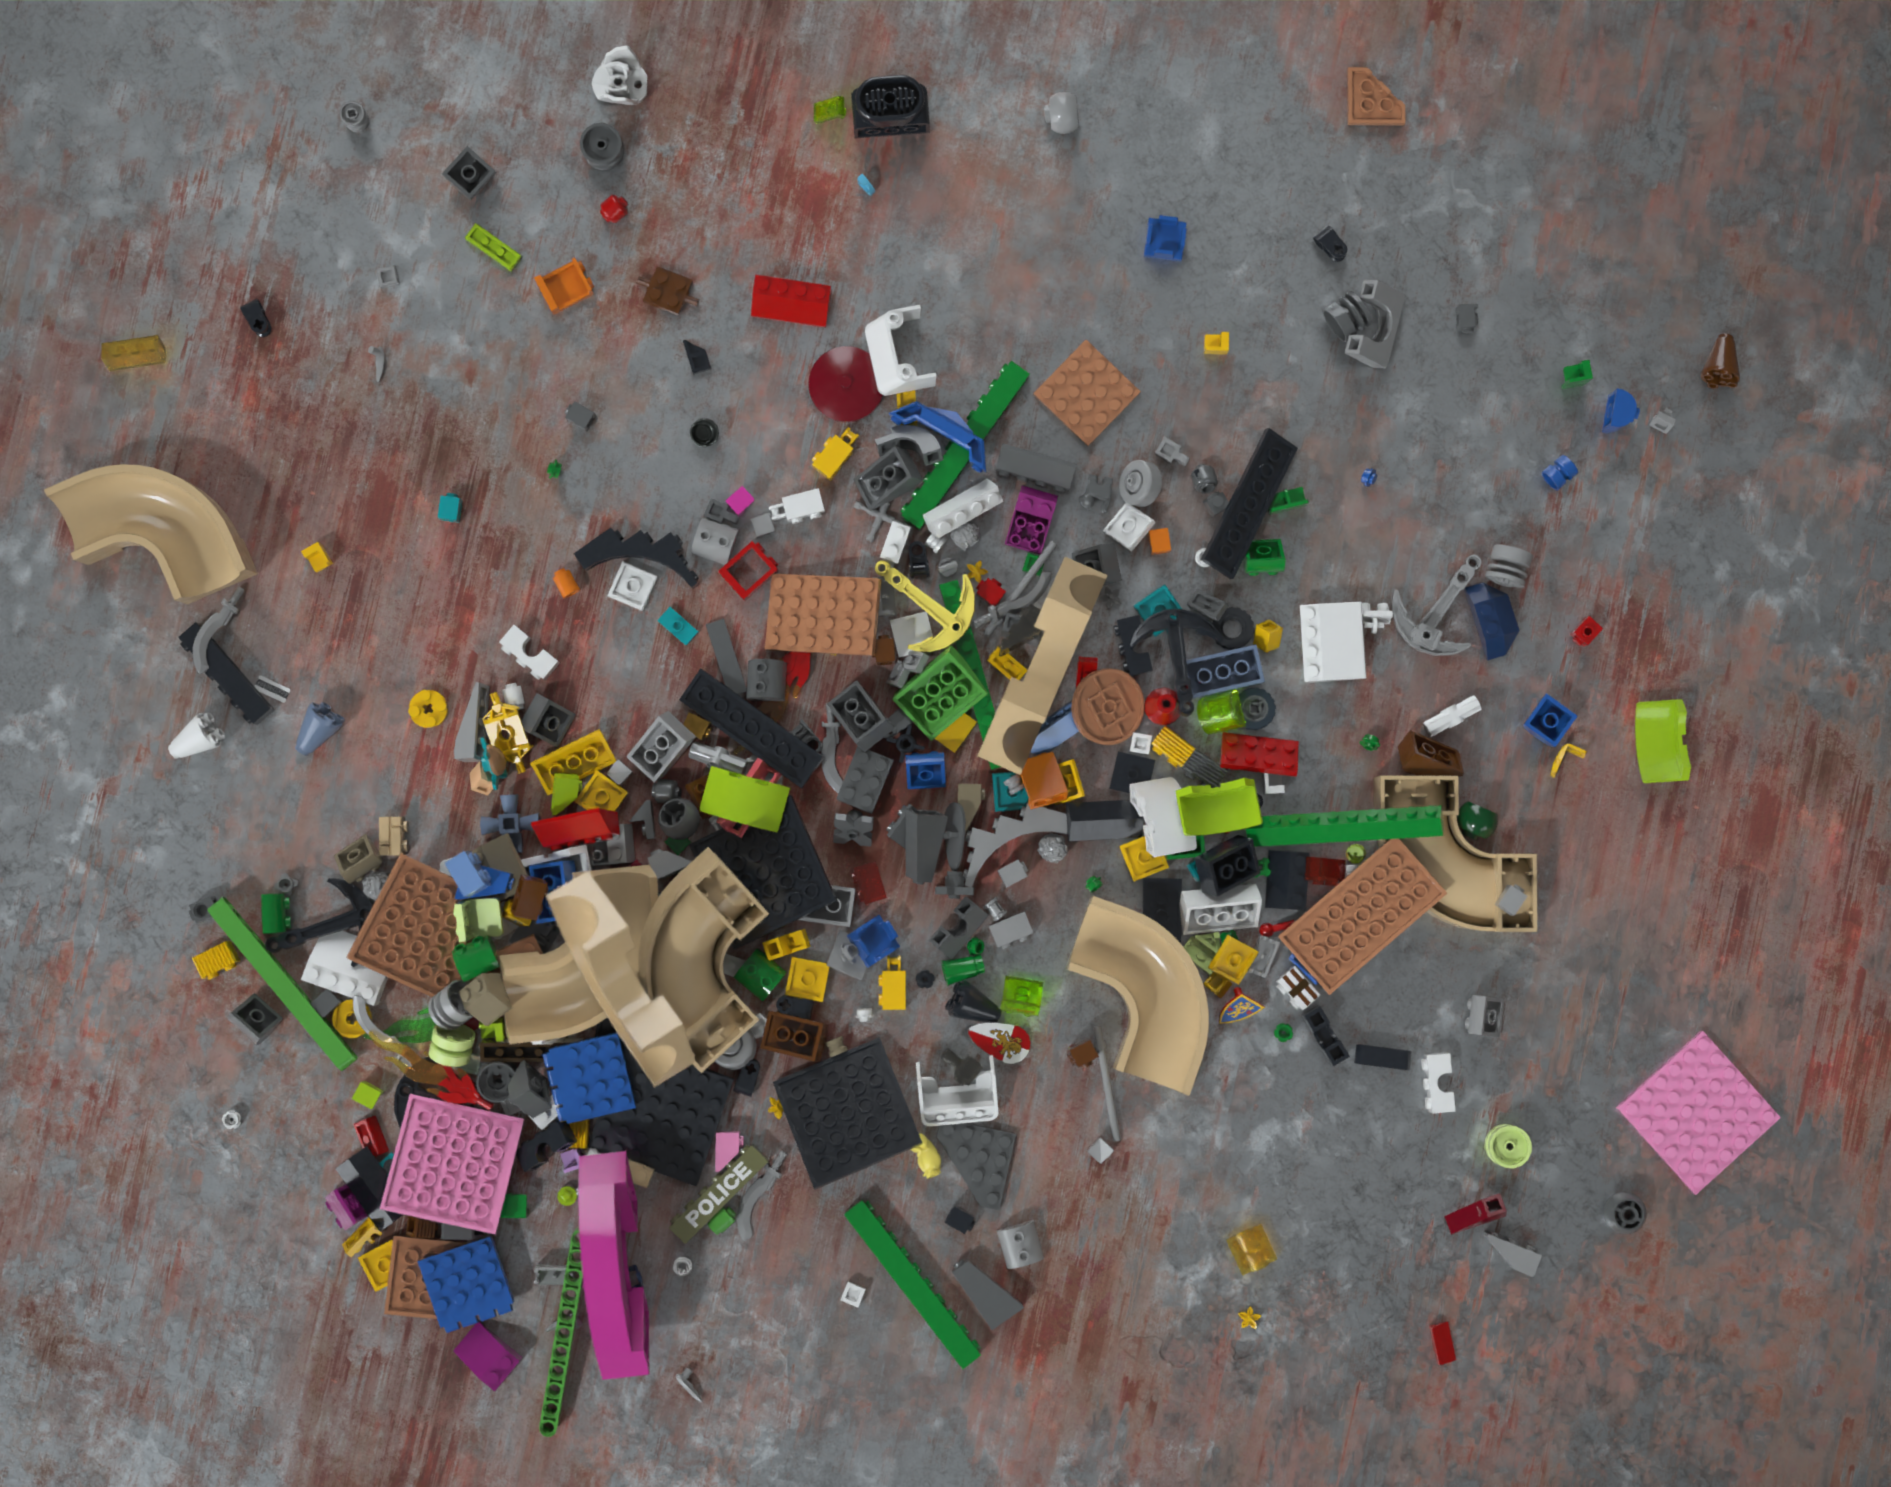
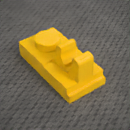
[987,646,1028,680]
[342,1217,382,1257]

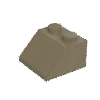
[459,973,512,1026]

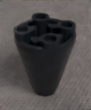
[945,980,1002,1022]

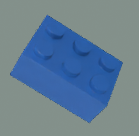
[529,860,576,924]

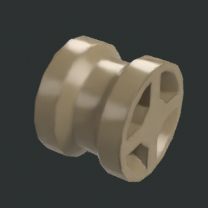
[825,1036,848,1057]

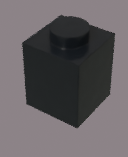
[945,1204,976,1234]

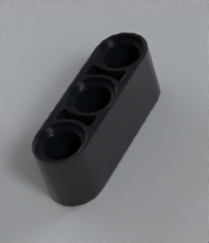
[1354,1044,1412,1070]

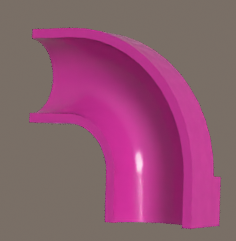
[578,1151,650,1380]

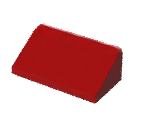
[353,1115,389,1157]
[1429,1321,1456,1366]

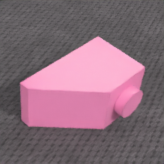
[715,1131,744,1172]

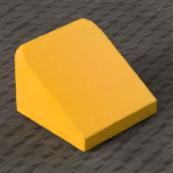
[1203,971,1232,998]

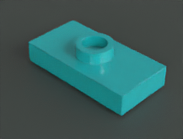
[657,607,699,646]

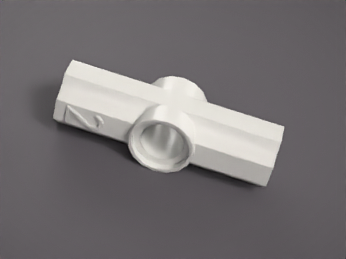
[1423,695,1482,737]

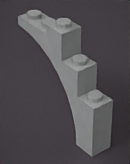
[963,803,1067,887]

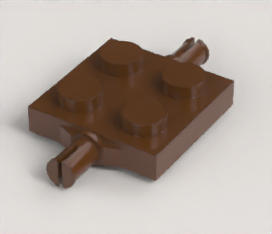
[636,266,700,316]

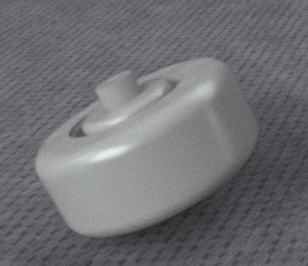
[1119,460,1162,507]
[715,1030,757,1070]

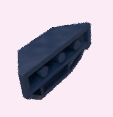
[1464,582,1520,661]

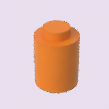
[553,568,580,599]

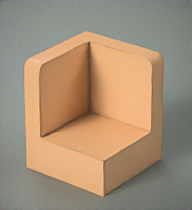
[470,761,493,795]

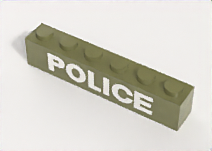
[669,1144,769,1244]

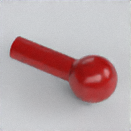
[1259,919,1295,938]

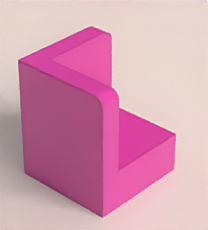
[726,486,755,517]

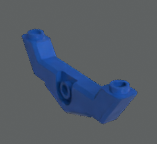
[889,401,987,473]

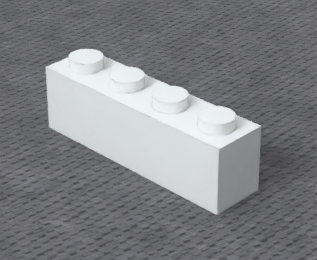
[923,479,1003,538]

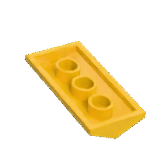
[530,729,617,795]

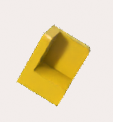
[1204,332,1229,354]
[301,542,333,573]
[1253,619,1283,653]

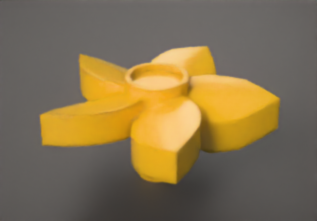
[967,560,988,583]
[768,1097,784,1119]
[1238,1306,1262,1329]

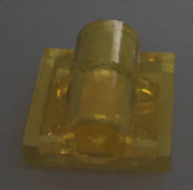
[1226,1223,1278,1276]

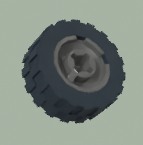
[1232,687,1276,730]

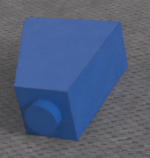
[454,865,515,900]

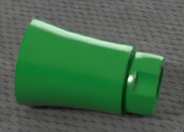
[941,955,985,986]

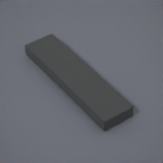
[705,619,747,695]

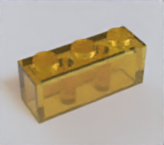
[101,335,166,371]

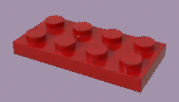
[1220,732,1299,777]

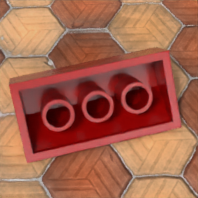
[751,274,832,328]
[531,808,620,851]

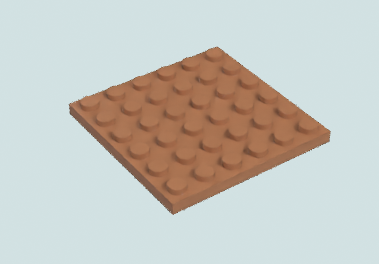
[346,853,501,997]

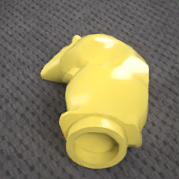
[910,1133,941,1179]

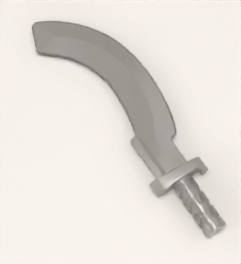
[973,571,1052,628]
[193,587,245,674]
[821,703,843,793]
[353,995,418,1066]
[737,1150,787,1241]

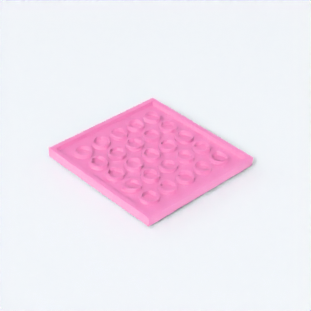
[1616,1031,1781,1195]
[380,1094,524,1235]

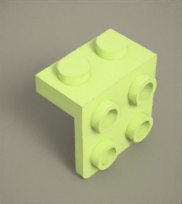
[453,898,504,942]

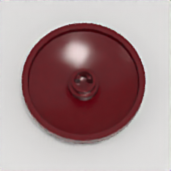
[808,346,883,423]

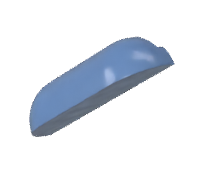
[1031,702,1079,754]

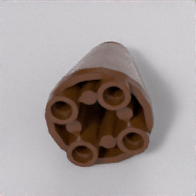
[1701,334,1740,389]

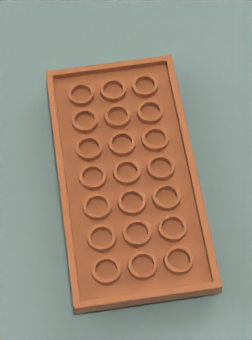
[1278,839,1448,995]

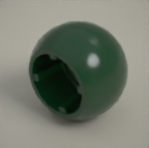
[1457,801,1498,841]

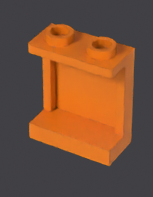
[534,257,594,315]
[1020,752,1068,810]

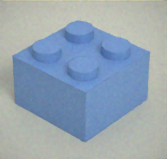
[444,851,491,897]

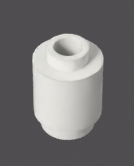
[502,683,525,711]

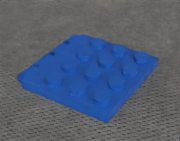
[542,1032,636,1124]
[417,1235,515,1333]

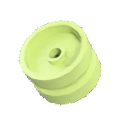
[428,1025,476,1067]
[1484,1124,1532,1168]

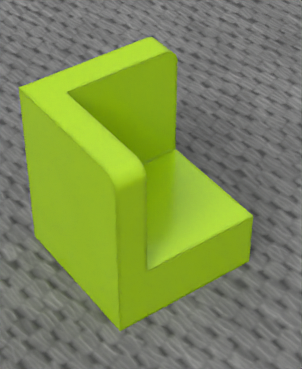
[479,1017,505,1042]
[352,1080,385,1109]

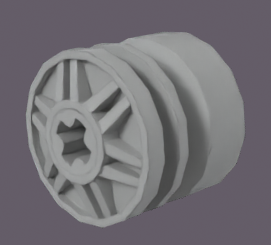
[1485,544,1533,588]
[428,980,474,1031]

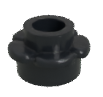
[916,970,935,988]

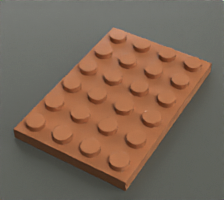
[765,574,882,656]

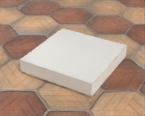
[1103,503,1156,552]
[607,561,658,611]
[890,611,933,658]

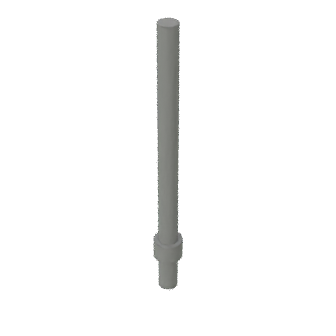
[983,541,1057,637]
[1093,1026,1121,1141]

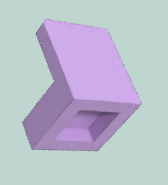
[560,1148,582,1173]

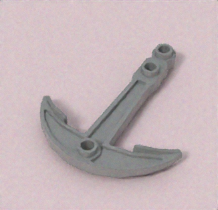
[1392,554,1482,656]

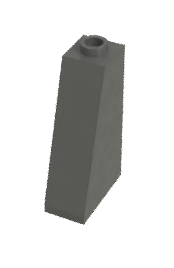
[906,809,948,885]
[952,1259,1024,1330]

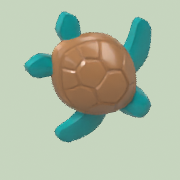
[480,737,508,790]

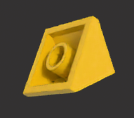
[1055,759,1085,805]

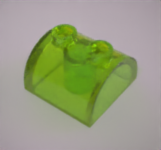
[1197,689,1246,735]
[1000,975,1043,1017]

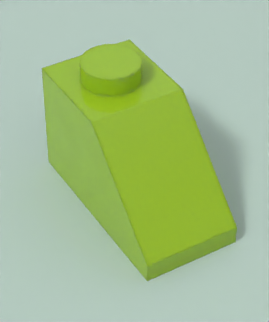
[551,773,582,815]

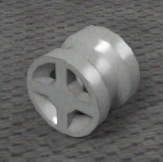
[1003,774,1025,795]

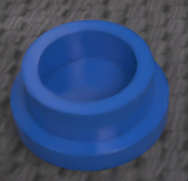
[1361,468,1377,487]

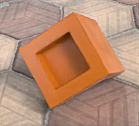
[1148,528,1171,555]

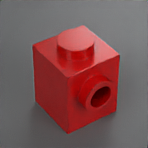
[975,578,1006,607]
[1570,616,1604,647]

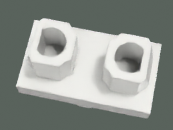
[1362,603,1393,634]

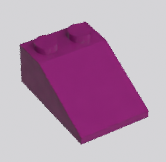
[325,1184,369,1230]
[453,1320,523,1392]

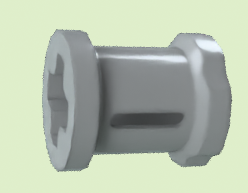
[983,897,1007,922]

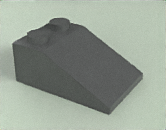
[853,446,923,511]

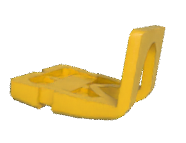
[1550,744,1587,778]

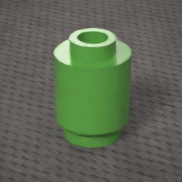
[707,1206,736,1235]

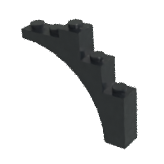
[574,528,699,589]

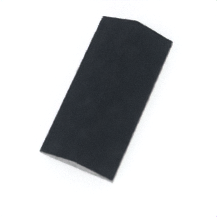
[1066,800,1144,841]
[335,1146,404,1232]

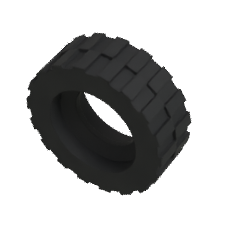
[1212,607,1254,650]

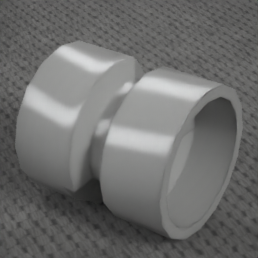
[340,101,369,132]

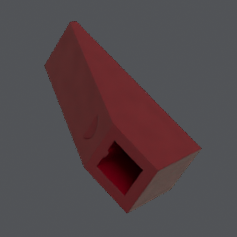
[1444,1193,1507,1235]

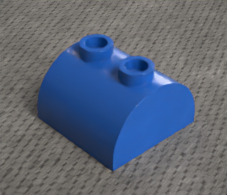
[1602,388,1640,433]
[1523,693,1577,747]
[905,751,946,789]

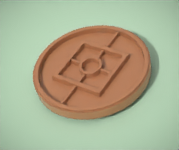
[1071,668,1145,745]

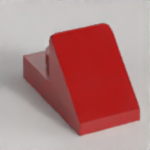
[1075,656,1098,690]

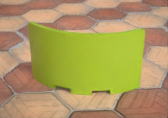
[1635,699,1691,783]
[700,766,790,832]
[1175,778,1263,836]

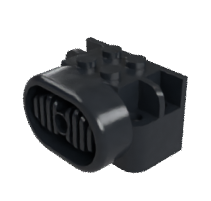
[851,75,930,139]

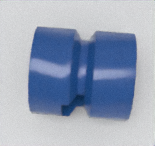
[1541,455,1578,491]

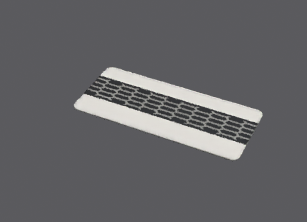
[255,675,290,703]

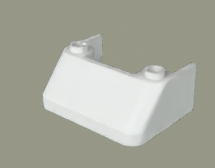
[865,305,936,395]
[916,1055,998,1126]

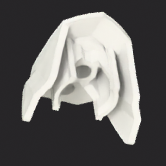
[592,46,647,105]

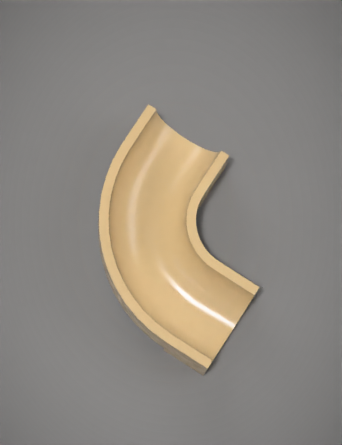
[44,464,258,604]
[978,557,1107,775]
[1373,776,1537,932]
[638,847,769,1073]
[499,865,658,1044]
[546,871,695,1087]
[1066,896,1209,1096]

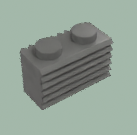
[1182,749,1228,788]

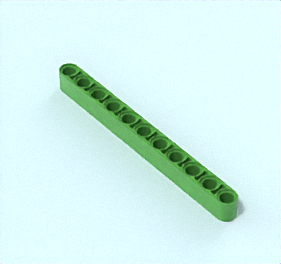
[207,897,358,1071]
[539,1227,583,1437]

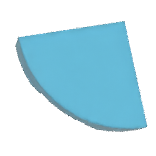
[857,174,876,196]

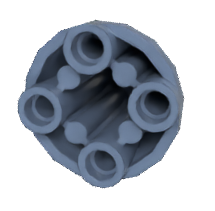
[295,702,345,756]

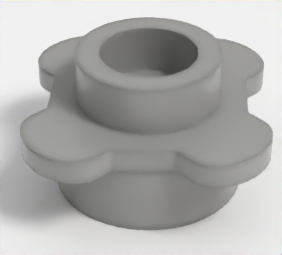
[275,873,298,896]
[840,943,859,964]

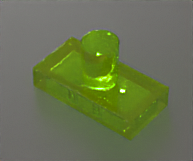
[814,96,846,124]

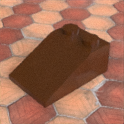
[1398,730,1464,777]
[760,1011,829,1062]

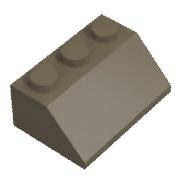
[472,833,528,902]

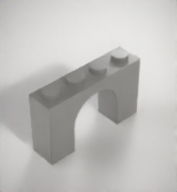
[1344,280,1406,368]

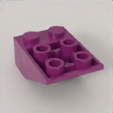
[1005,485,1058,555]

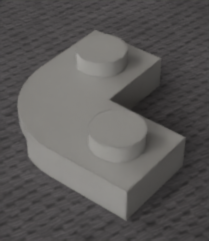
[886,651,929,688]

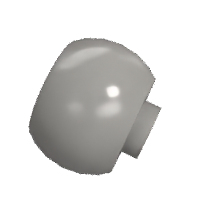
[1045,92,1079,134]

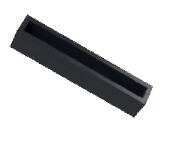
[178,622,275,725]

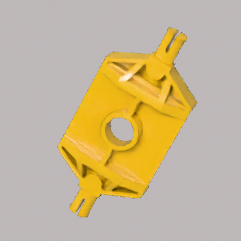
[482,692,534,774]

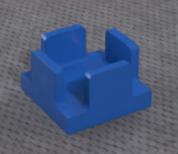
[1144,215,1187,261]
[847,915,900,968]

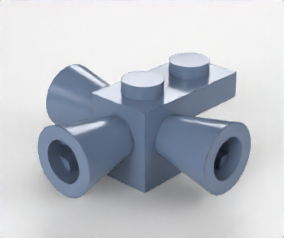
[480,795,541,853]

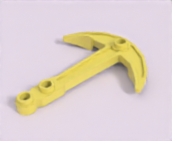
[875,560,975,652]

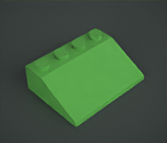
[892,645,988,741]

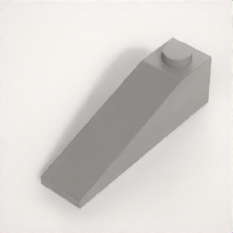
[454,682,490,762]

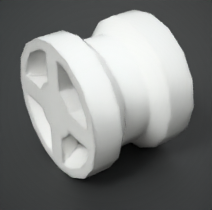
[924,534,948,554]

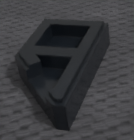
[683,340,711,375]

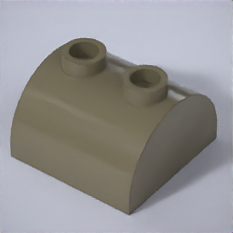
[334,834,383,884]

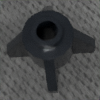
[886,725,925,763]

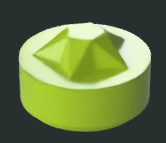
[1346,844,1366,864]
[557,1186,578,1206]

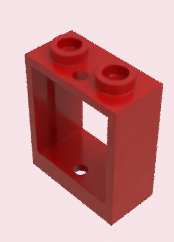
[718,541,778,601]

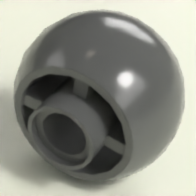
[658,798,700,840]
[1603,1192,1647,1234]

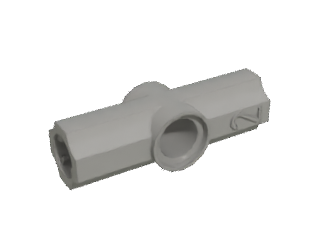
[688,741,748,775]

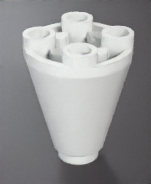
[168,712,225,759]

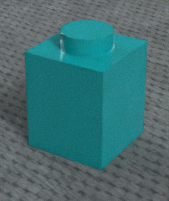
[437,493,463,523]

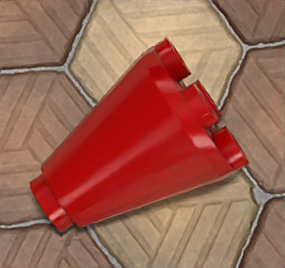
[1144,687,1180,726]

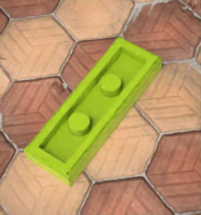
[465,223,522,272]

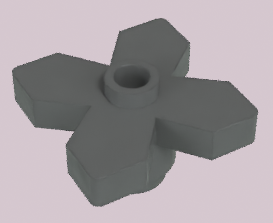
[833,810,874,846]
[935,871,974,899]

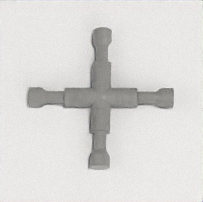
[854,500,908,543]

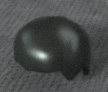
[690,418,719,447]

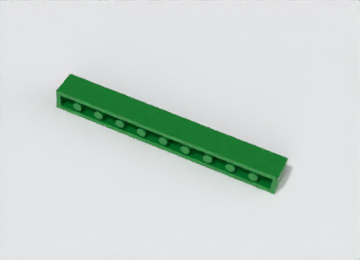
[900,361,1030,531]
[939,579,1001,770]
[1246,805,1444,847]
[844,1198,982,1369]

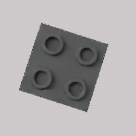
[509,920,560,954]

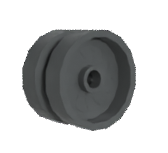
[580,123,624,171]

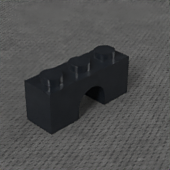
[1113,615,1153,677]
[1301,1005,1350,1067]
[516,1120,578,1172]

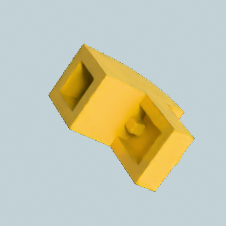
[762,929,811,961]

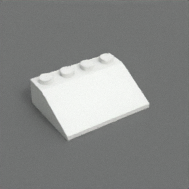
[1300,602,1366,683]
[301,931,388,1006]

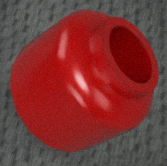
[599,194,629,223]

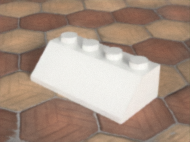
[1180,884,1262,935]

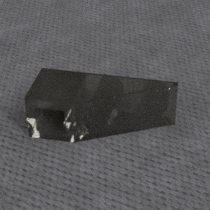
[998,603,1042,657]

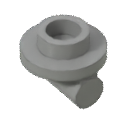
[938,558,958,577]

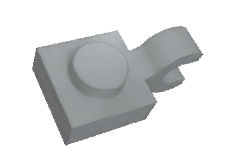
[1155,437,1189,466]

